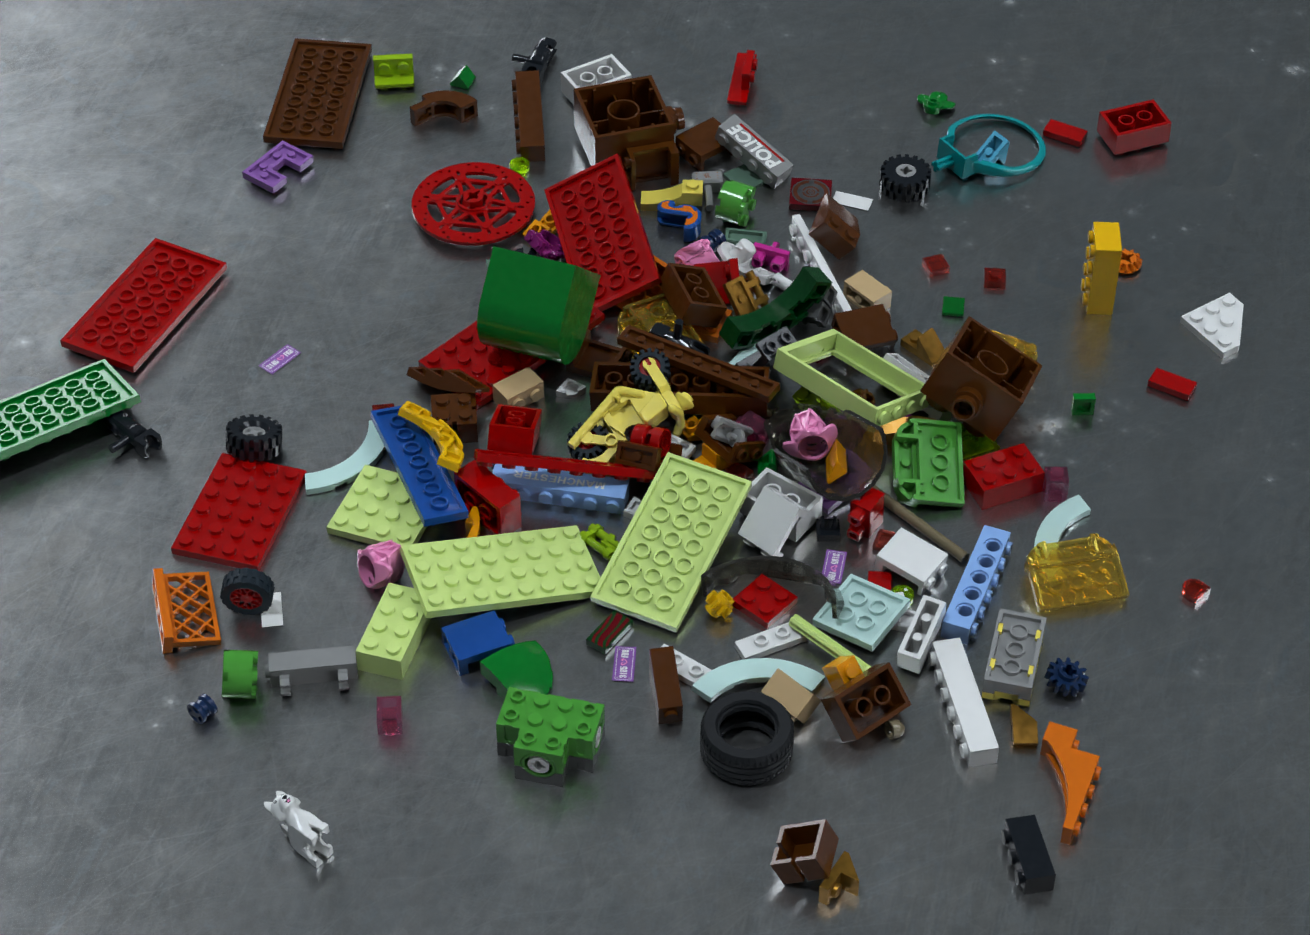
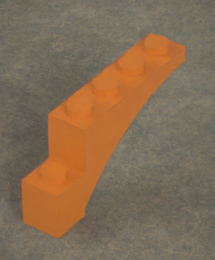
[1040,721,1102,845]

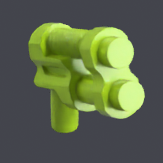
[580,523,619,561]

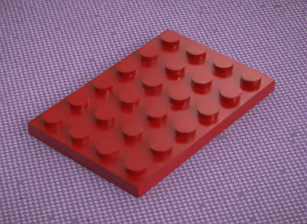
[171,453,307,571]

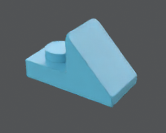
[976,130,1010,165]

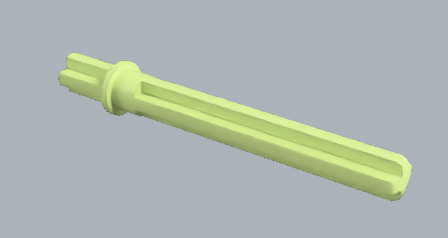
[789,614,872,672]

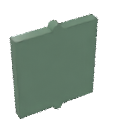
[723,164,765,188]

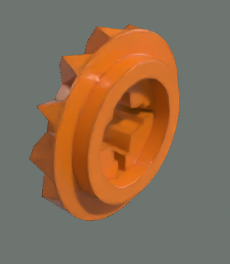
[1119,248,1142,274]

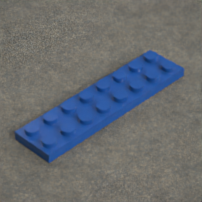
[371,405,469,527]

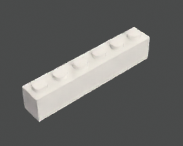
[928,638,999,768]

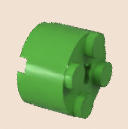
[715,180,757,227]
[222,650,258,699]

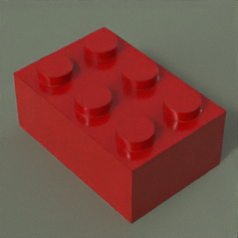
[1097,99,1172,155]
[487,404,542,455]
[963,443,1045,510]
[454,459,522,535]

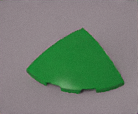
[480,640,553,700]

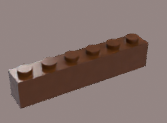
[512,70,545,162]

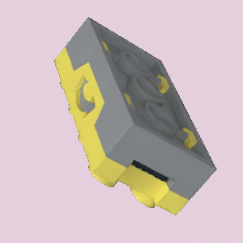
[981,609,1047,707]

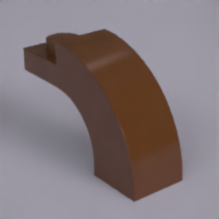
[410,90,478,126]

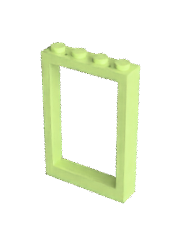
[773,329,929,429]

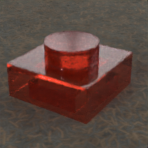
[984,268,1006,289]

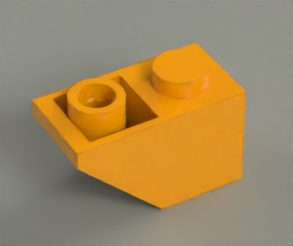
[822,655,863,690]

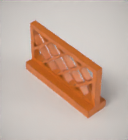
[152,568,221,654]

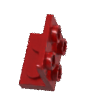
[694,258,739,304]

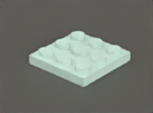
[812,574,911,652]

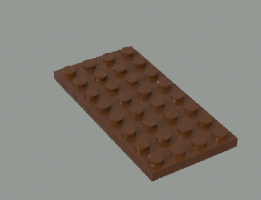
[263,38,372,149]

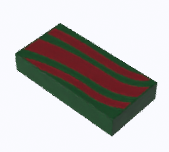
[586,610,633,655]

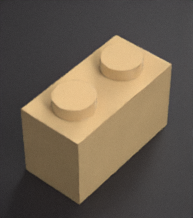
[843,270,892,310]
[492,367,544,407]
[761,668,821,724]

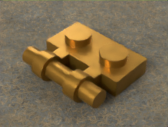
[722,270,769,316]

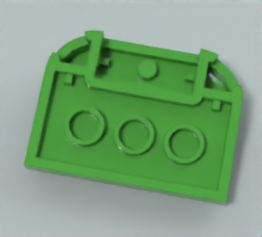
[892,418,965,508]

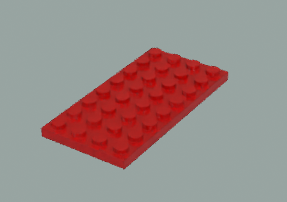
[544,153,662,311]
[60,238,227,373]
[418,306,605,411]

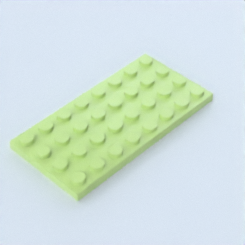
[590,452,752,633]
[400,525,601,618]

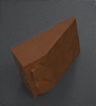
[808,194,860,260]

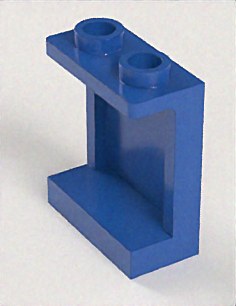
[441,610,515,676]

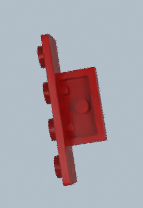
[727,50,758,106]

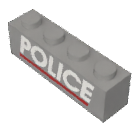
[715,114,794,189]

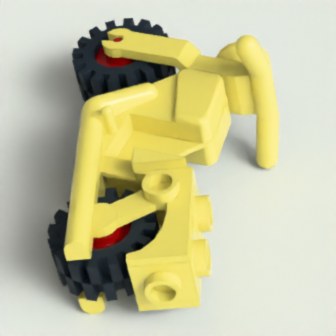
[567,348,694,477]

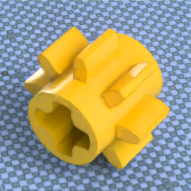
[705,590,734,619]

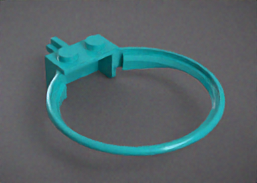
[931,114,1046,179]

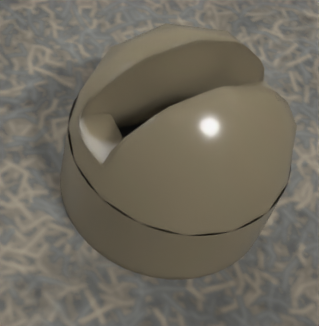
[884,719,905,740]

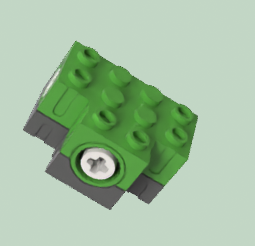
[496,687,605,788]

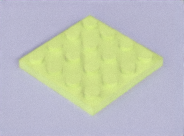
[326,465,427,545]

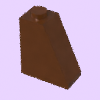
[649,646,683,724]

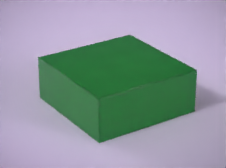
[1071,393,1096,415]

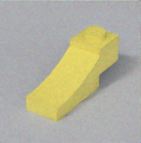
[641,179,703,211]

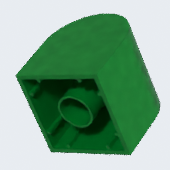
[477,246,601,365]

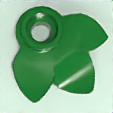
[917,91,956,114]

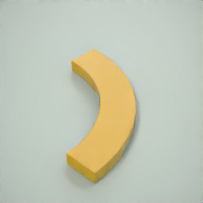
[398,401,464,473]

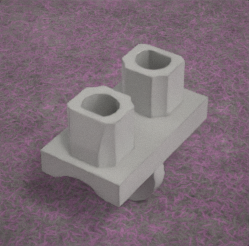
[710,415,754,447]

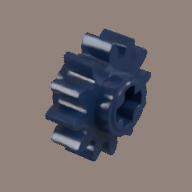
[1044,657,1089,697]

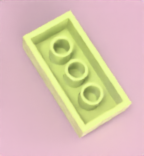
[356,583,431,680]

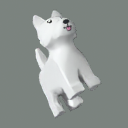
[264,791,334,868]

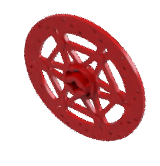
[412,162,535,246]

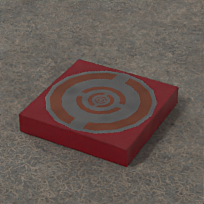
[789,177,832,211]

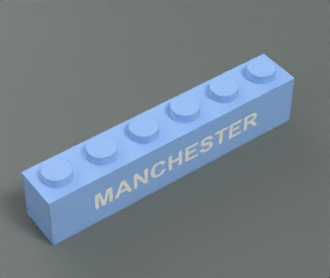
[492,464,629,514]

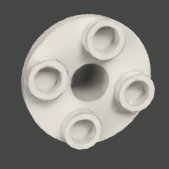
[717,238,756,278]

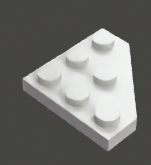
[1180,293,1244,359]

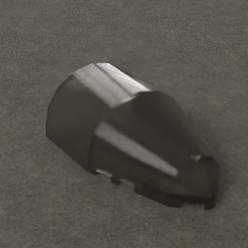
[763,403,888,502]

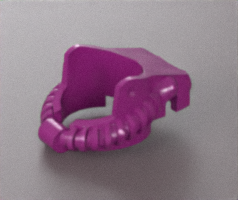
[524,229,565,261]

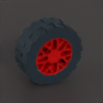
[220,568,275,615]

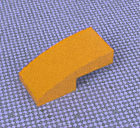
[465,506,481,538]

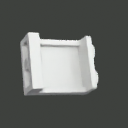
[738,485,809,559]
[874,527,948,596]

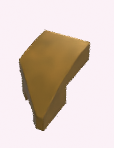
[1010,704,1038,746]

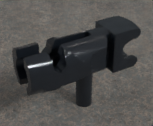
[512,37,557,84]
[649,319,710,356]
[106,410,162,458]

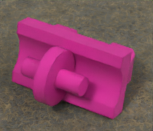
[752,241,790,273]

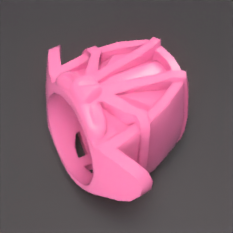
[674,239,720,266]
[782,408,838,461]
[357,540,405,589]

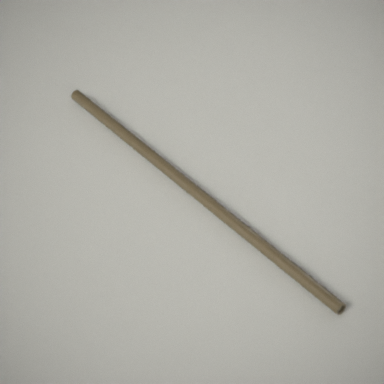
[764,407,969,563]

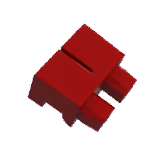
[847,484,885,542]

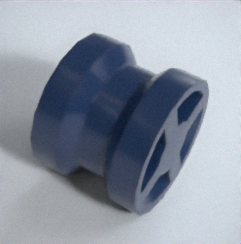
[187,693,218,724]

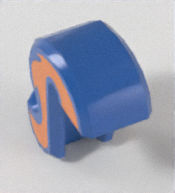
[657,200,701,242]

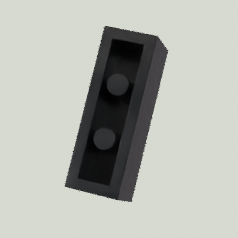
[1001,815,1056,895]

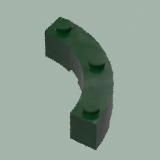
[719,267,833,349]

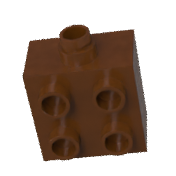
[574,75,685,171]
[920,316,1042,441]

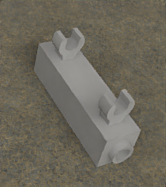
[264,645,358,696]

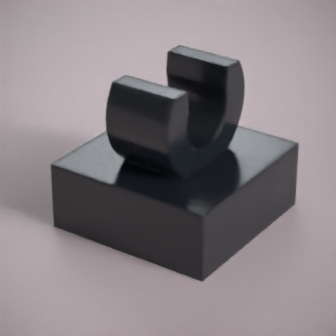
[816,516,841,542]

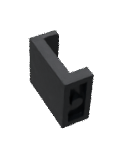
[734,326,797,370]

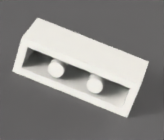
[897,595,946,674]

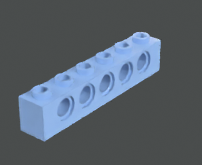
[941,525,1013,645]

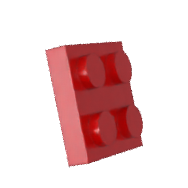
[732,574,798,629]

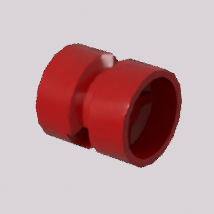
[630,423,671,458]

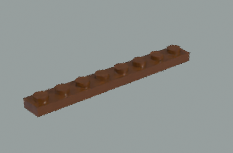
[617,325,780,403]

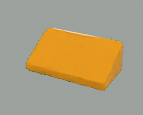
[826,439,847,484]

